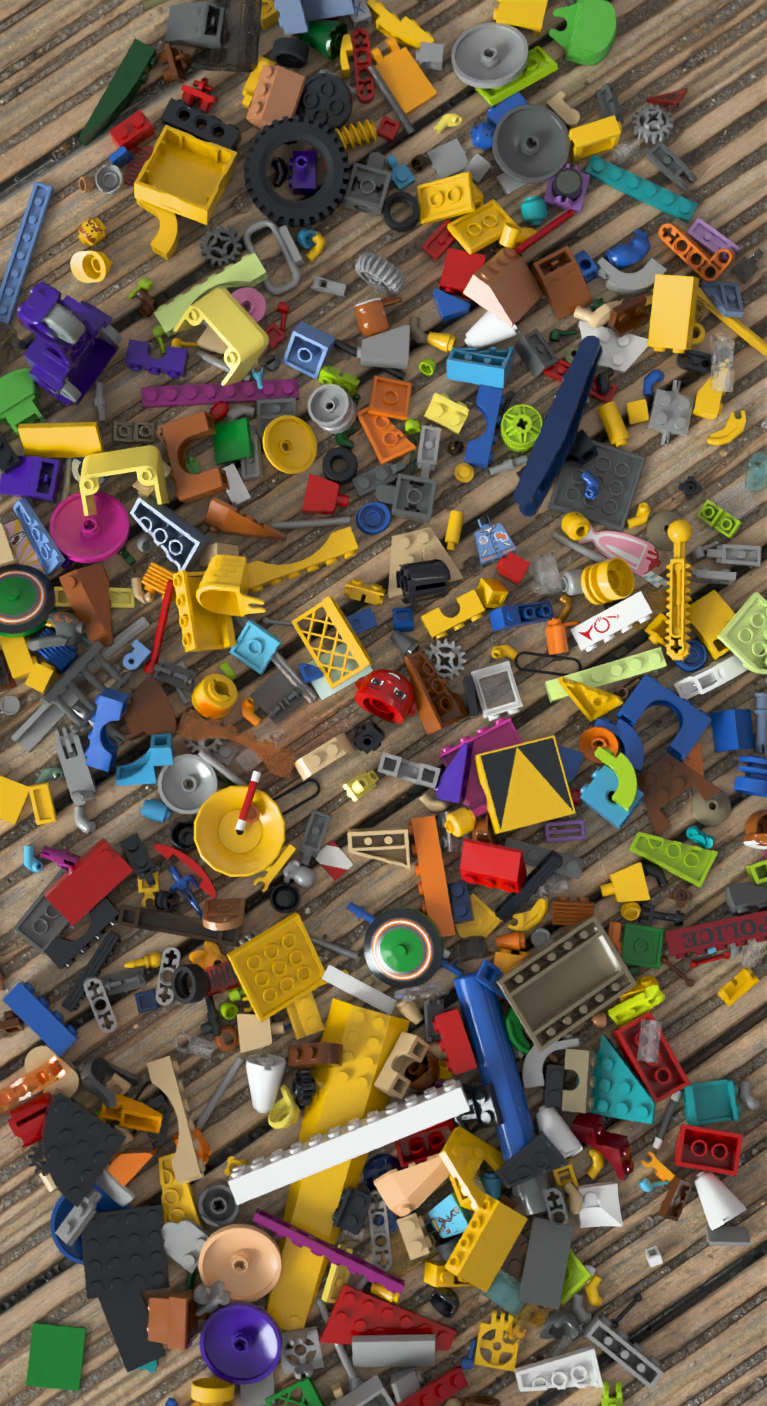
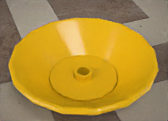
[194,786,285,877]

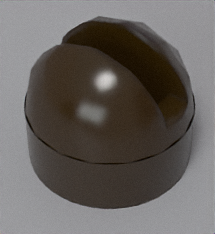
[411,154,428,172]
[448,439,464,456]

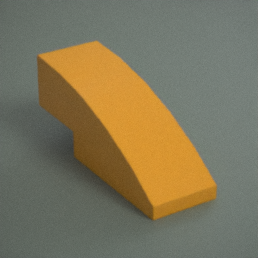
[100,1094,163,1134]

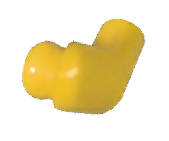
[626,502,651,529]
[491,644,521,662]

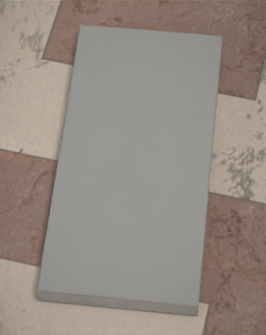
[352,1334,435,1368]

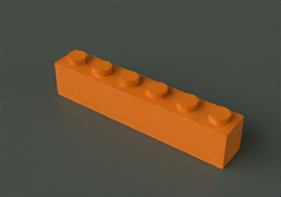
[408,815,455,937]

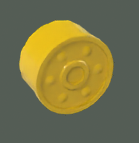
[191,673,238,720]

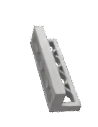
[11,688,80,753]

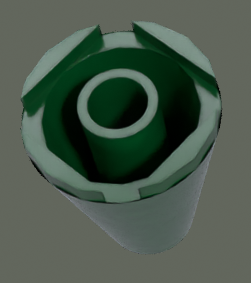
[294,19,348,61]

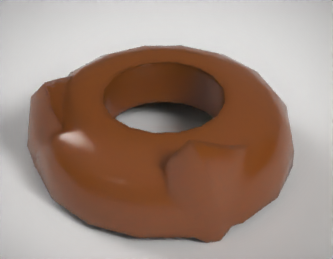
[215,1025,240,1052]

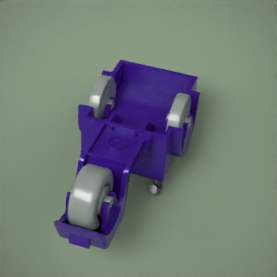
[11,281,122,406]

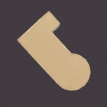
[546,90,580,131]

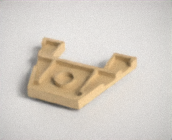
[388,527,463,599]

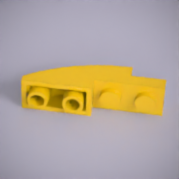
[367,0,435,49]

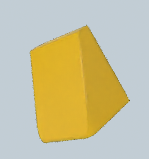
[625,399,649,425]

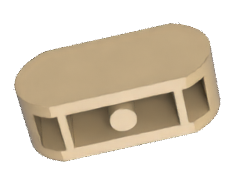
[293,733,355,781]
[25,1044,82,1097]

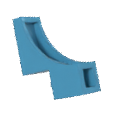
[115,733,174,786]

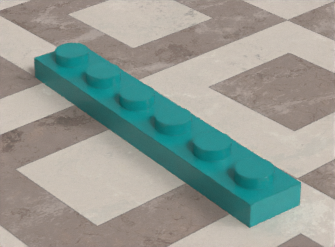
[584,155,698,223]

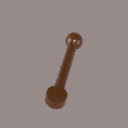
[661,956,694,987]

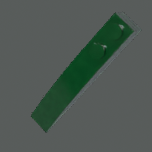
[79,39,158,146]

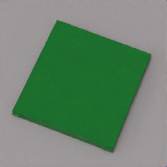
[26,1322,86,1391]

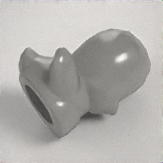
[282,858,316,888]

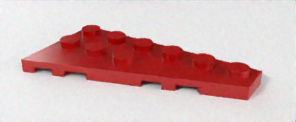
[319,1283,457,1351]

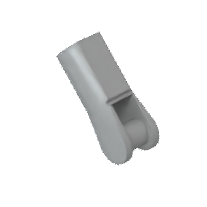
[310,276,347,297]

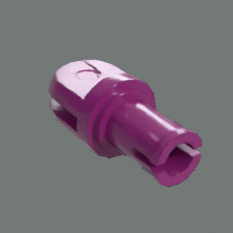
[40,845,81,869]

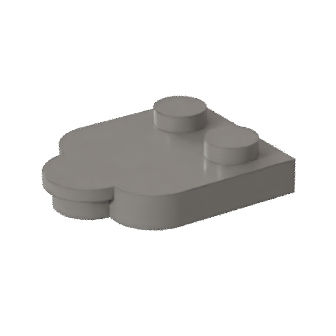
[161,1218,211,1274]

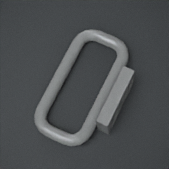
[243,219,306,295]

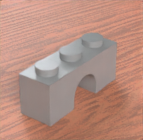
[377,752,441,789]

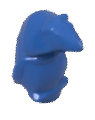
[604,229,651,271]

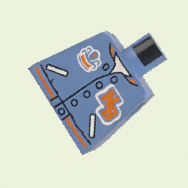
[474,516,517,566]

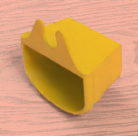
[196,555,266,617]

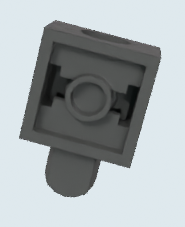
[344,152,392,217]
[375,473,437,523]

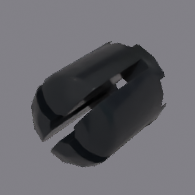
[396,559,451,604]

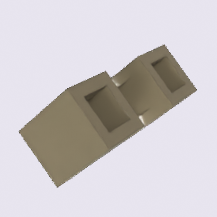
[562,1048,597,1113]

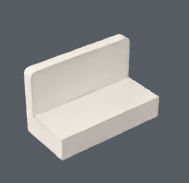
[223,463,251,507]

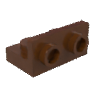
[608,294,650,337]
[659,1175,693,1222]

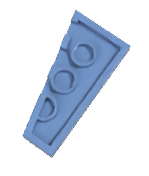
[13,498,65,577]

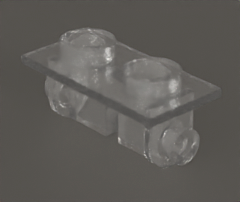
[637,1019,662,1063]

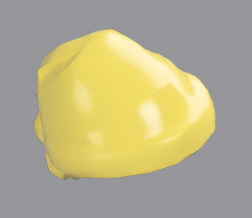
[268,1084,301,1129]

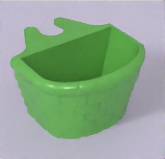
[549,0,617,66]

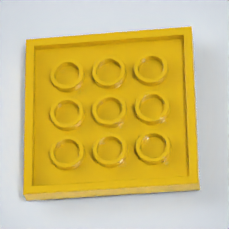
[227,912,327,1022]

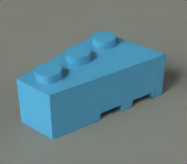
[447,347,514,388]

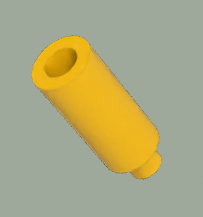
[445,511,464,551]

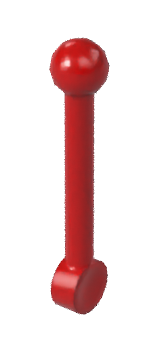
[690,951,731,968]

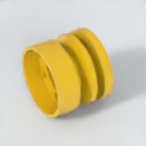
[581,557,634,605]
[191,1378,235,1406]

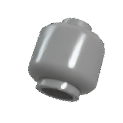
[560,569,584,596]

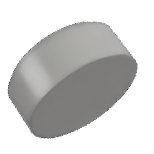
[531,928,551,948]

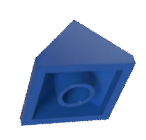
[710,709,755,752]

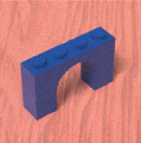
[616,674,712,762]

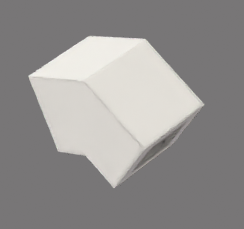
[645,1245,663,1267]

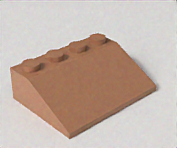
[463,246,544,327]

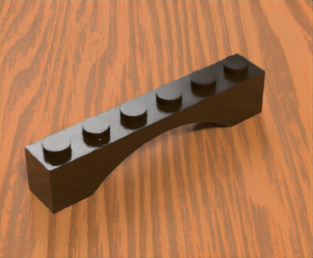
[117,904,242,947]

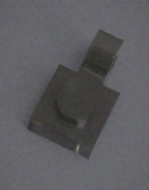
[730,248,764,285]

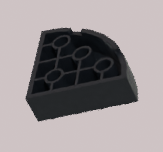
[41,1088,127,1208]

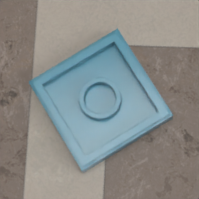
[229,619,283,675]

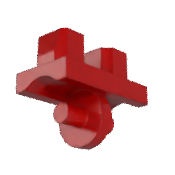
[181,77,218,114]

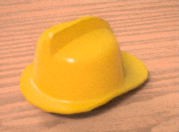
[70,251,113,283]

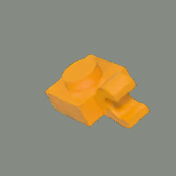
[641,1151,675,1182]

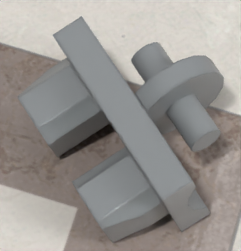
[193,1280,230,1316]

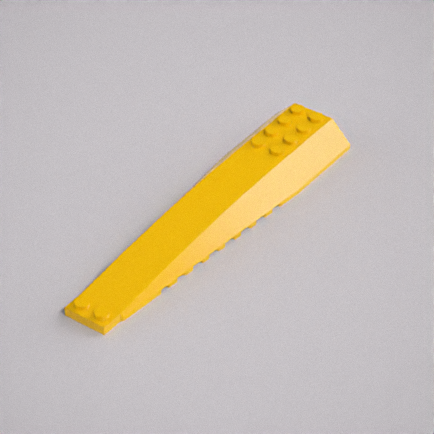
[266,998,410,1331]

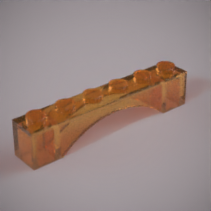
[175,709,297,779]
[0,1056,66,1115]

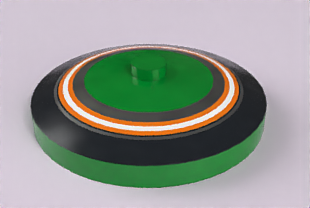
[0,564,56,638]
[364,907,444,989]

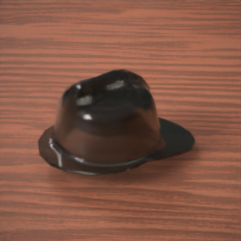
[447,935,495,966]

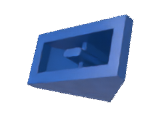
[433,288,471,322]

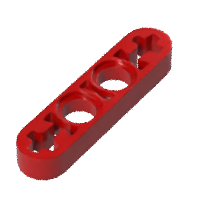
[352,28,374,104]

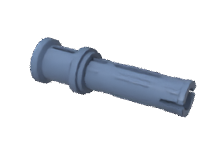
[754,693,767,753]

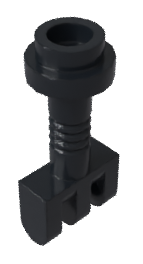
[638,903,684,927]

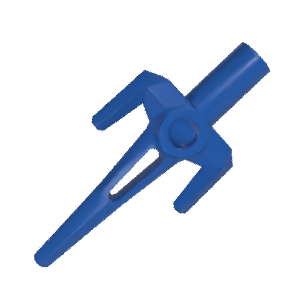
[168,865,203,918]

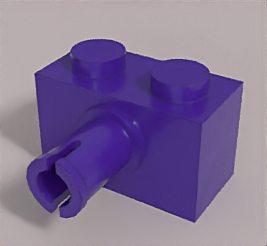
[289,151,317,196]

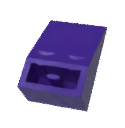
[0,456,63,503]

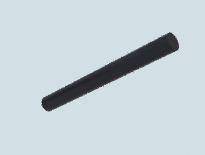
[334,339,406,381]

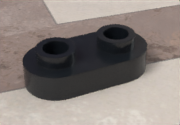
[676,349,716,374]

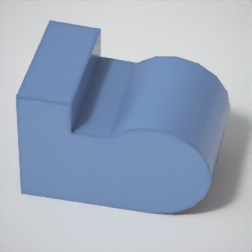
[123,639,152,671]

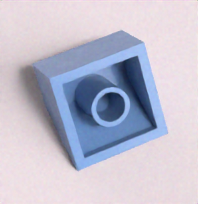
[282,321,336,380]

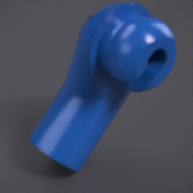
[643,369,665,396]

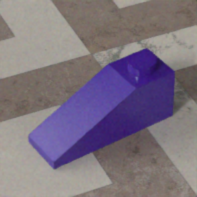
[435,741,474,803]

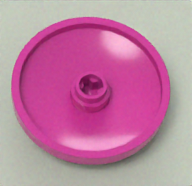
[50,491,130,563]

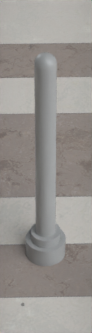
[316,1297,364,1392]

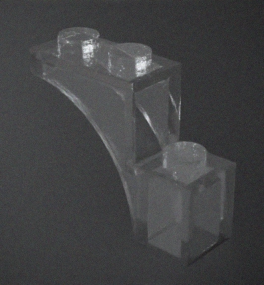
[709,332,735,392]

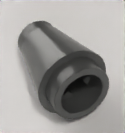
[390,630,420,656]

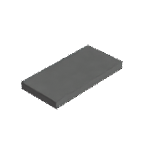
[12,867,70,954]
[518,1217,574,1310]

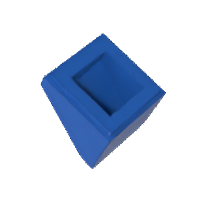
[392,607,414,632]

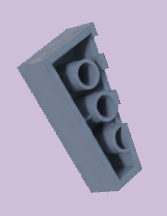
[130,494,211,572]

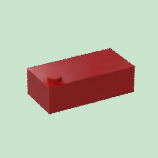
[43,837,133,926]
[611,1011,690,1104]

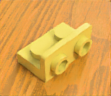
[424,393,470,435]

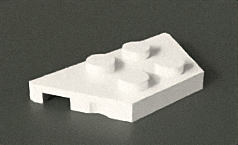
[578,320,649,374]

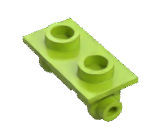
[318,365,360,396]

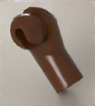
[136,288,155,317]

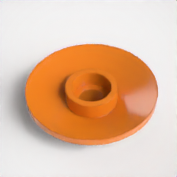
[579,727,619,763]

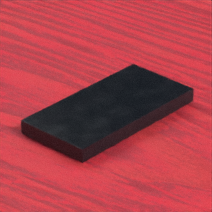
[98,1291,166,1373]

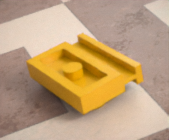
[285,991,325,1040]

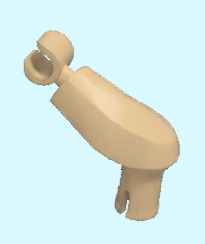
[573,299,626,328]

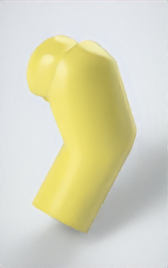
[434,114,462,134]

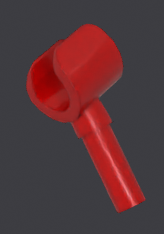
[277,301,289,331]

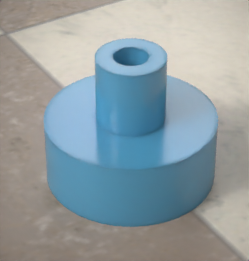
[297,228,316,249]

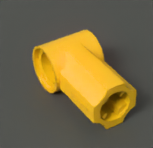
[499,223,537,248]

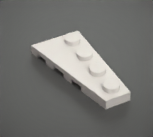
[514,1346,603,1392]

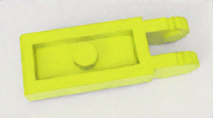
[607,984,665,1026]

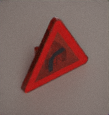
[647,88,688,111]

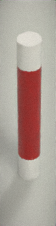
[236,771,261,831]

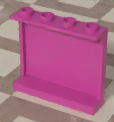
[439,717,523,818]

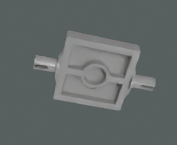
[648,380,695,446]

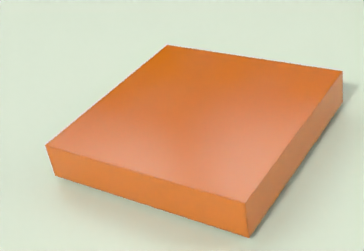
[368,375,412,421]

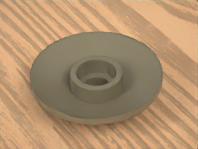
[647,511,683,550]
[691,789,731,826]

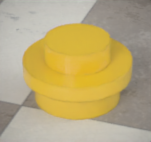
[454,463,474,483]
[620,901,641,921]

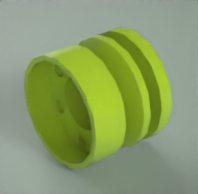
[499,404,543,453]

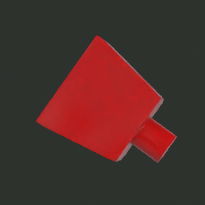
[302,474,350,515]

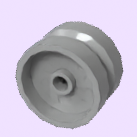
[308,384,357,434]

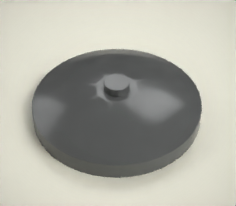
[492,104,570,184]

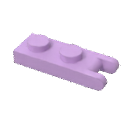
[687,217,740,262]

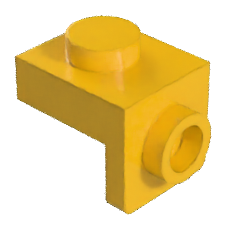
[645,613,670,647]

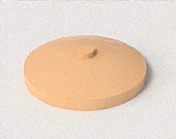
[198,1224,281,1302]

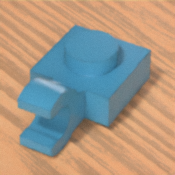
[386,154,415,192]

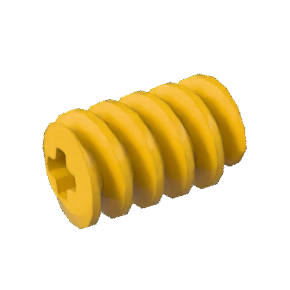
[335,117,377,151]

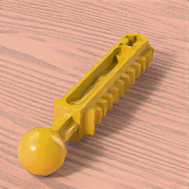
[665,519,693,661]

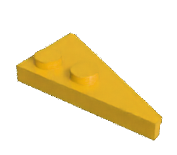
[558,676,623,722]

